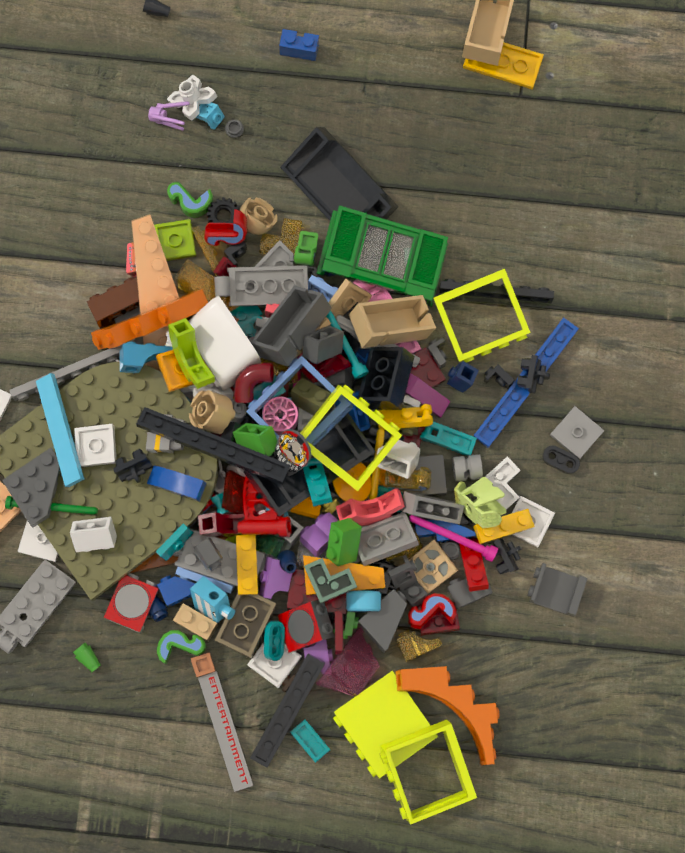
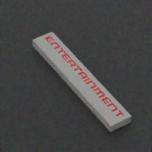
[198,671,254,792]

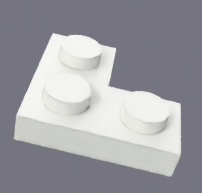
[485,456,521,510]

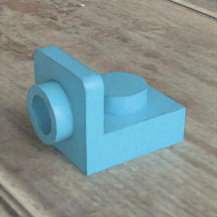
[195,102,225,130]

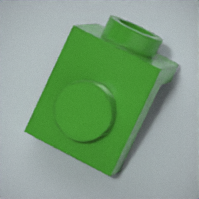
[333,611,359,639]

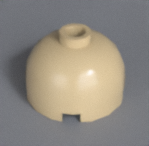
[240,197,278,235]

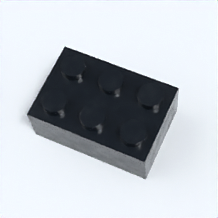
[358,347,415,410]

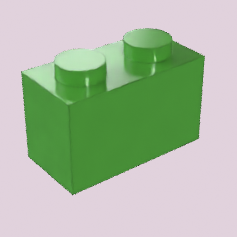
[233,423,277,456]
[326,518,362,566]

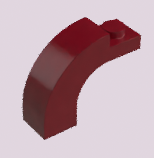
[198,510,268,537]

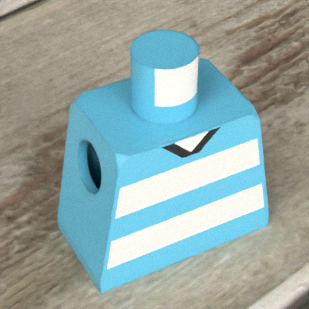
[190,576,235,623]

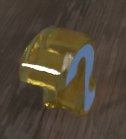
[385,467,431,491]

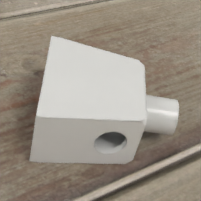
[377,440,420,479]

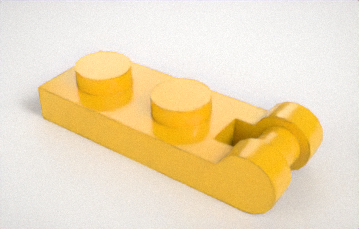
[378,404,433,430]

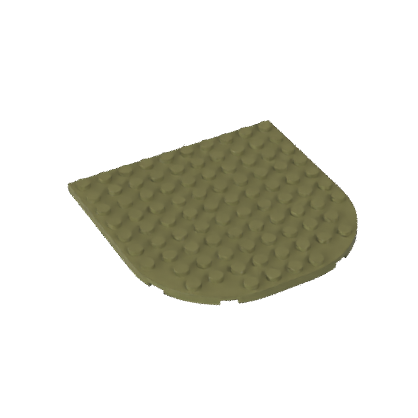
[0,362,219,601]

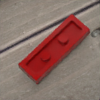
[459,538,489,592]

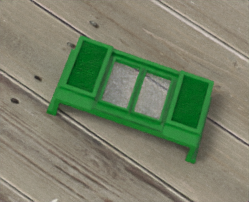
[316,205,448,307]

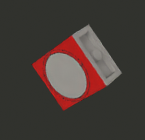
[104,573,160,634]

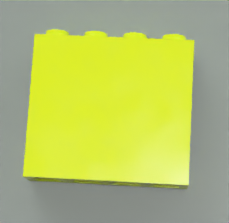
[333,671,438,779]

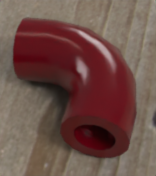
[234,363,274,403]

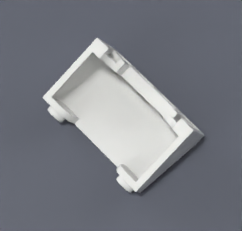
[188,296,261,391]

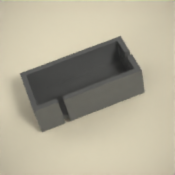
[251,285,332,366]

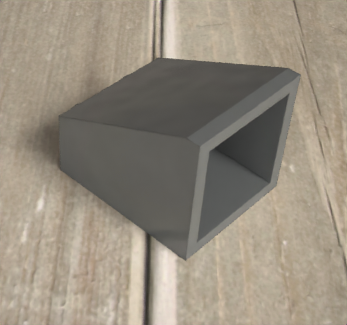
[358,589,407,653]

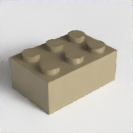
[215,593,277,659]

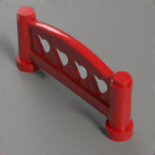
[237,476,292,537]

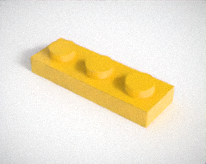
[473,509,535,544]
[236,535,258,595]

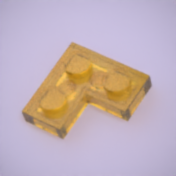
[259,218,302,258]

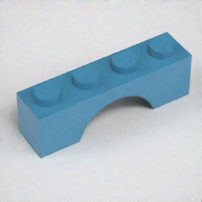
[119,342,173,373]

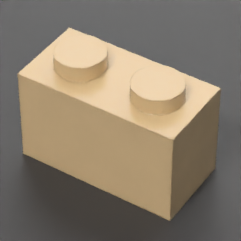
[173,603,218,642]

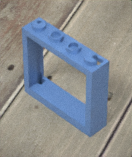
[246,356,353,447]

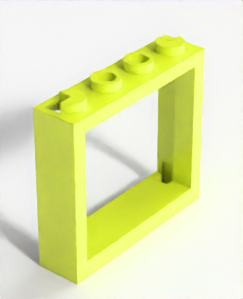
[433,269,530,363]
[300,385,402,491]
[379,720,477,825]

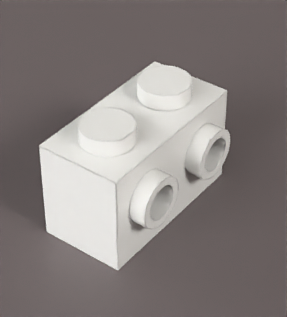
[70,517,117,552]

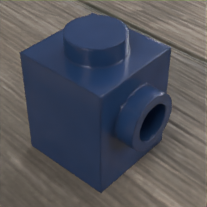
[447,361,479,393]

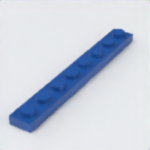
[473,317,579,448]

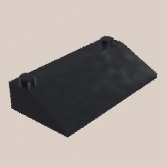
[280,127,399,238]
[244,410,375,517]

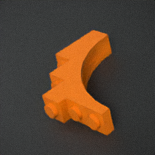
[91,289,208,350]
[395,666,499,765]

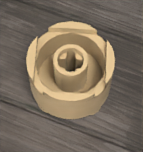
[189,390,235,434]

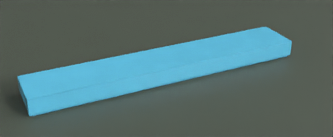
[36,373,84,487]

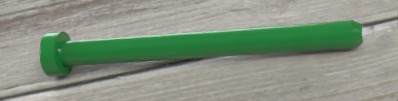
[5,496,98,515]

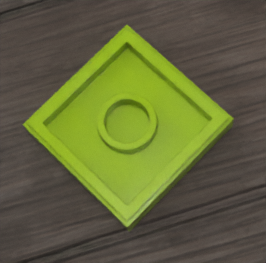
[154,219,196,261]

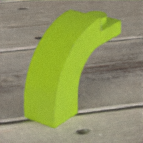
[168,318,215,389]

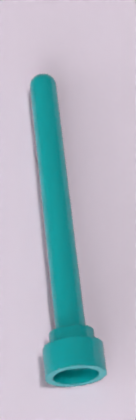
[326,310,369,379]

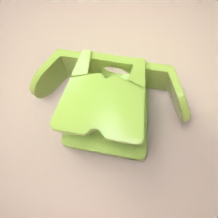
[454,477,506,528]

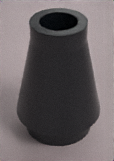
[143,0,171,18]

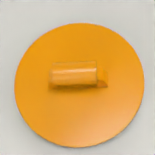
[333,462,371,502]

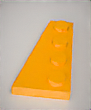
[303,555,385,595]

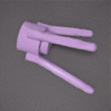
[148,101,190,131]

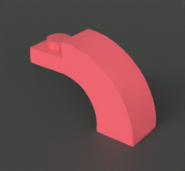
[336,488,405,526]

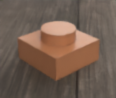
[191,652,216,678]

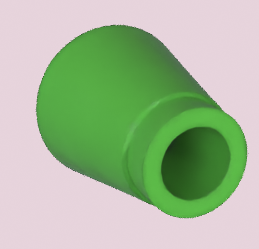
[73,643,101,672]

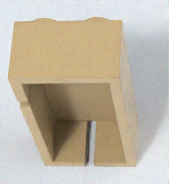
[462,0,514,66]
[349,295,436,348]

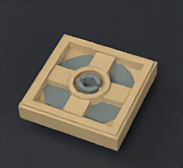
[404,539,459,594]

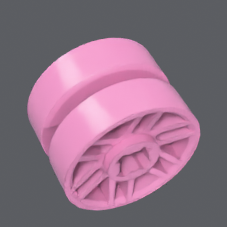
[262,397,298,436]

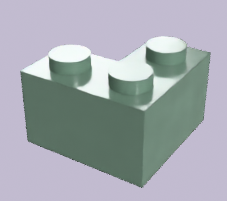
[304,558,357,604]

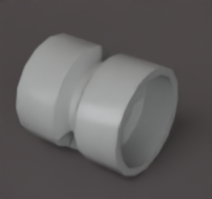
[452,454,483,482]

